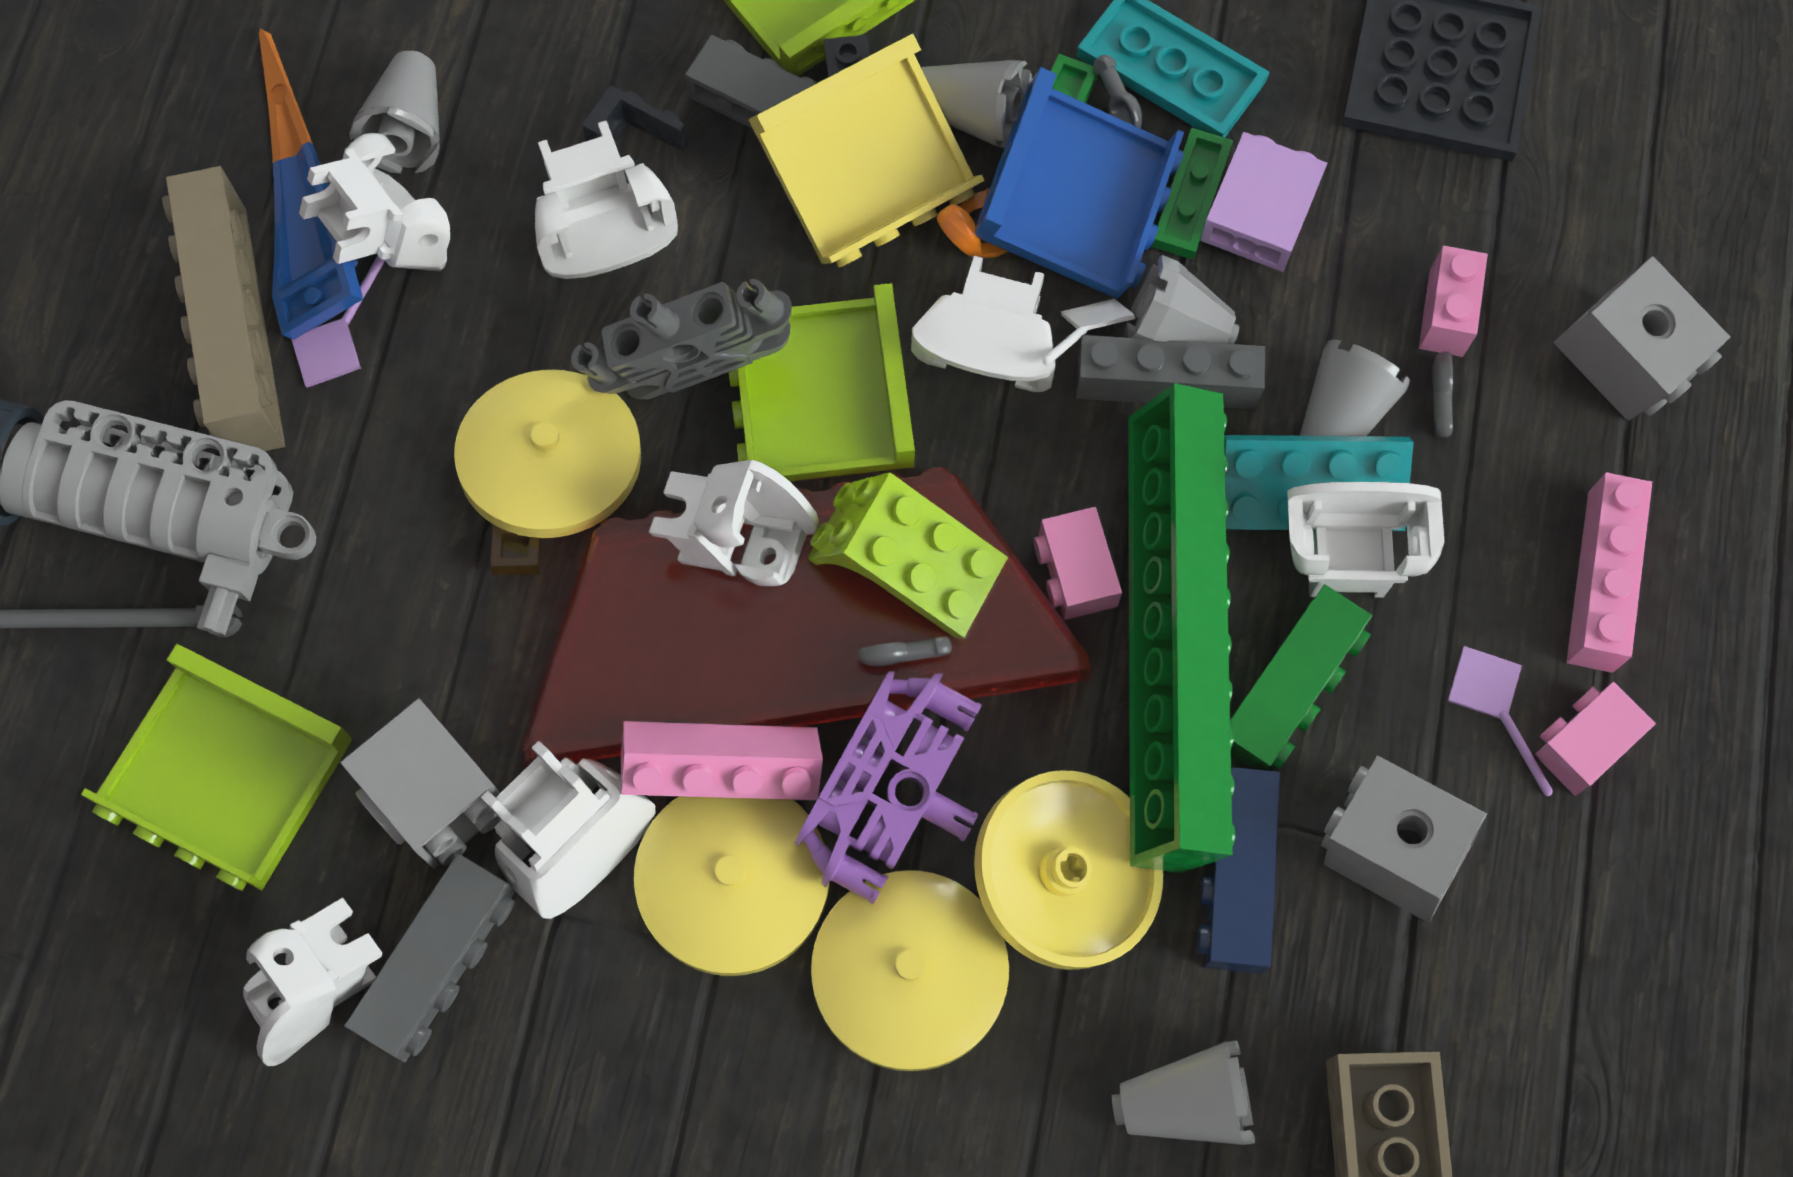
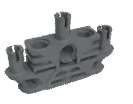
[571,279,792,400]

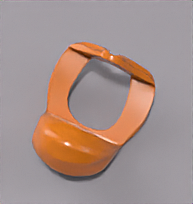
[937,188,1008,258]

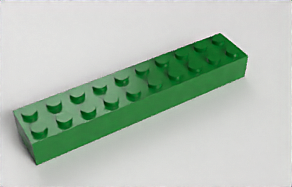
[1128,383,1235,873]

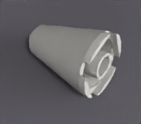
[349,51,440,174]
[921,60,1032,149]
[1300,340,1410,436]
[1112,1040,1255,1145]

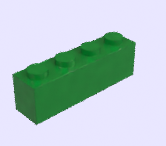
[1230,584,1373,771]

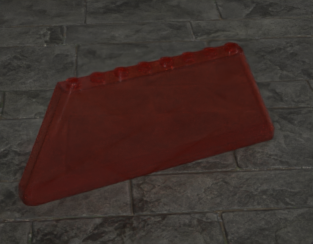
[522,468,1092,768]

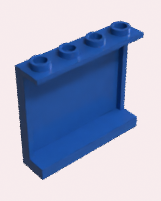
[974,67,1184,299]

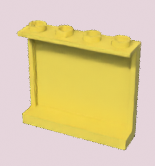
[748,34,985,267]

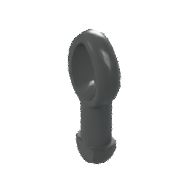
[1094,55,1142,129]
[1432,352,1453,438]
[857,637,952,666]

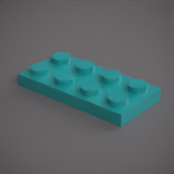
[1076,0,1269,138]
[1224,435,1414,531]

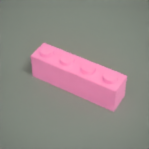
[1566,472,1652,673]
[621,721,823,800]

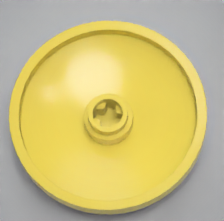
[454,370,641,538]
[974,770,1163,970]
[634,796,829,976]
[811,870,1009,1071]

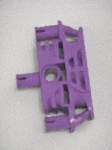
[794,671,982,905]

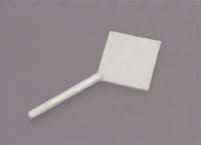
[1042,299,1135,365]

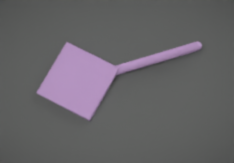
[292,256,385,388]
[1447,646,1553,796]

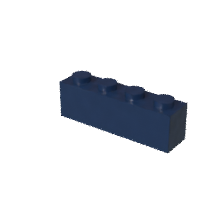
[1196,767,1280,974]

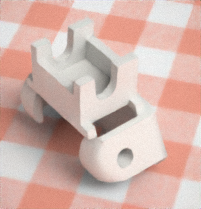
[535,121,678,279]
[299,133,450,272]
[911,256,1055,392]
[649,460,819,586]
[1287,482,1444,597]
[481,741,655,919]
[243,898,382,1066]

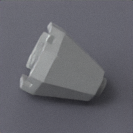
[1124,255,1239,344]

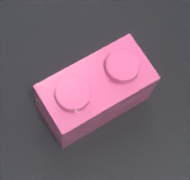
[1419,246,1488,357]
[1034,507,1122,620]
[1534,682,1656,796]

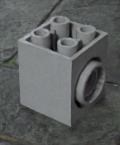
[1553,256,1730,421]
[340,698,501,869]
[1321,755,1487,923]

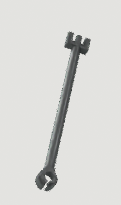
[0,604,243,638]

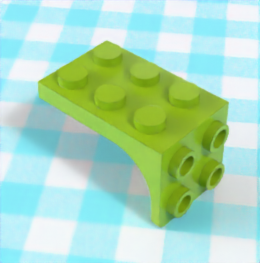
[808,472,1008,638]

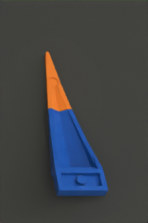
[259,28,363,340]

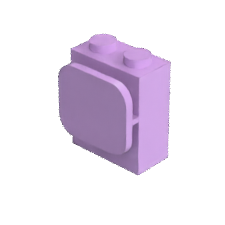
[1200,132,1327,272]

